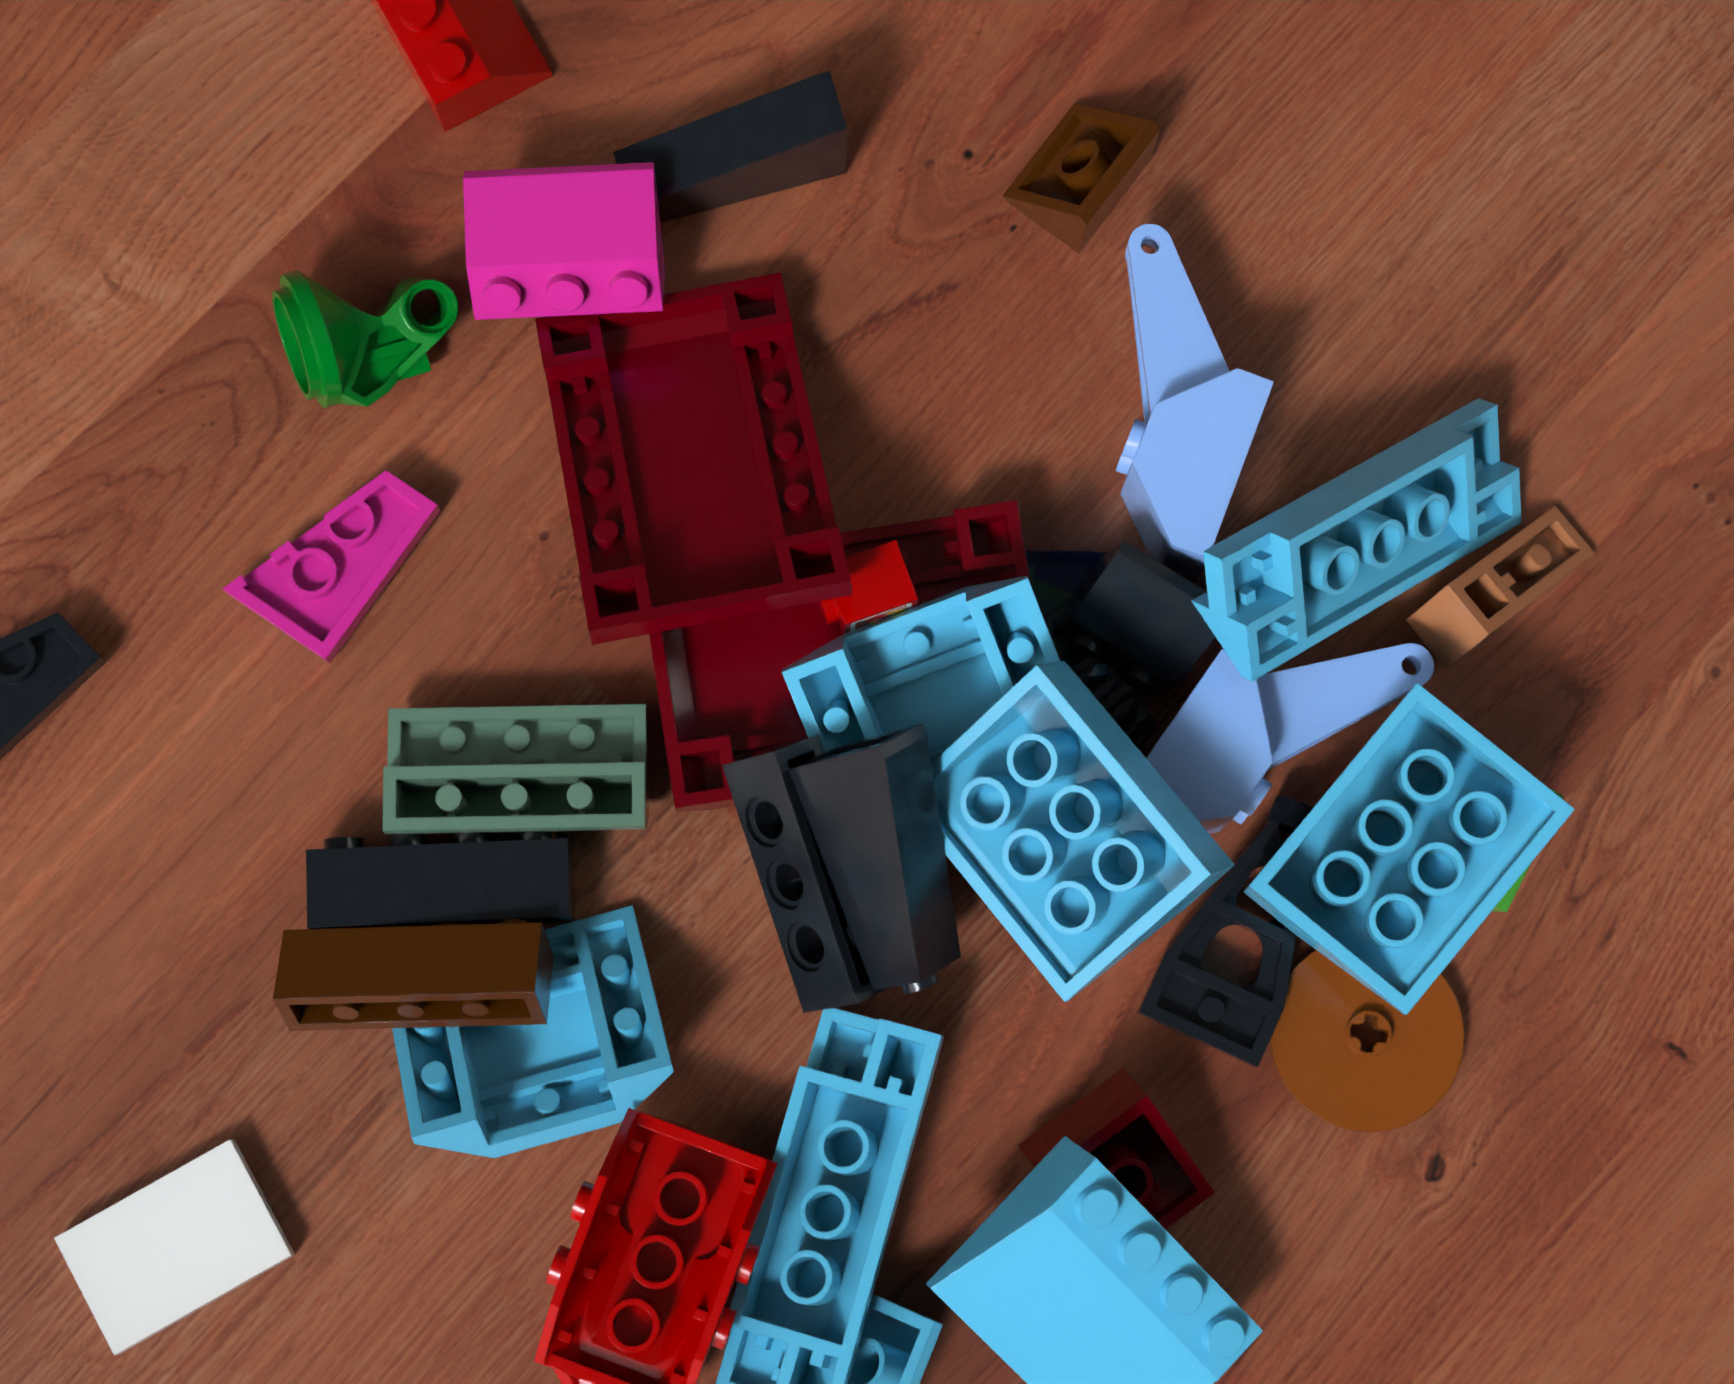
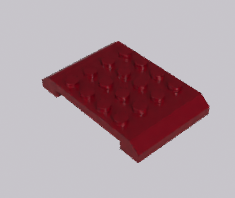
[535,272,853,645]
[649,500,1031,812]

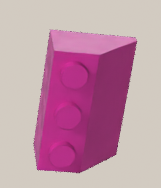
[463,162,666,320]

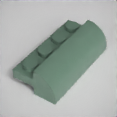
[382,704,649,834]

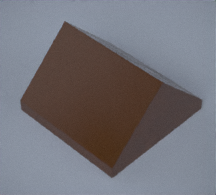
[1003,103,1160,254]

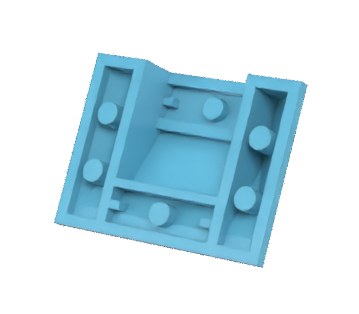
[782,576,1060,763]
[392,905,674,1158]

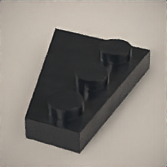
[0,612,106,760]

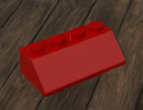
[371,0,552,132]

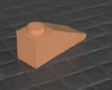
[1406,506,1595,669]

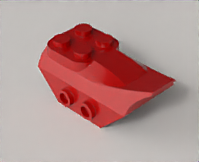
[534,1108,778,1384]

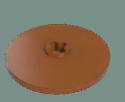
[1269,950,1464,1132]

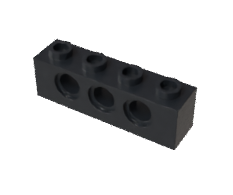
[722,734,890,1013]

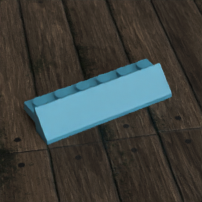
[1191,398,1522,682]
[716,1008,944,1384]

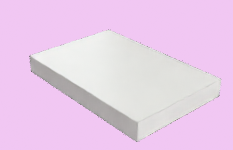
[54,1139,295,1356]

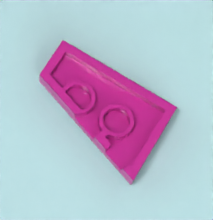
[222,470,441,664]

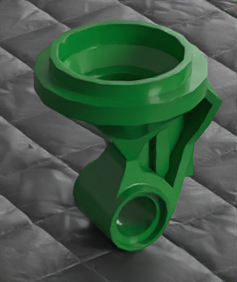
[272,270,458,409]

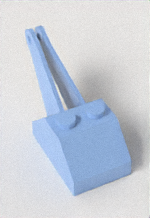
[1115,224,1274,583]
[1146,643,1434,834]

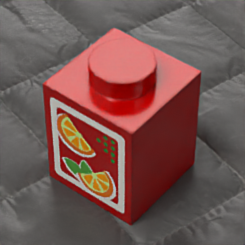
[818,540,918,634]

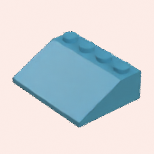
[931,661,1235,1002]
[1244,683,1575,1015]
[926,1136,1263,1384]

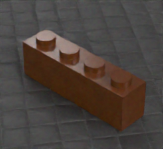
[273,919,554,1031]

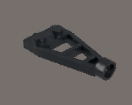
[1137,795,1312,1068]

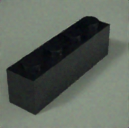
[306,831,575,929]

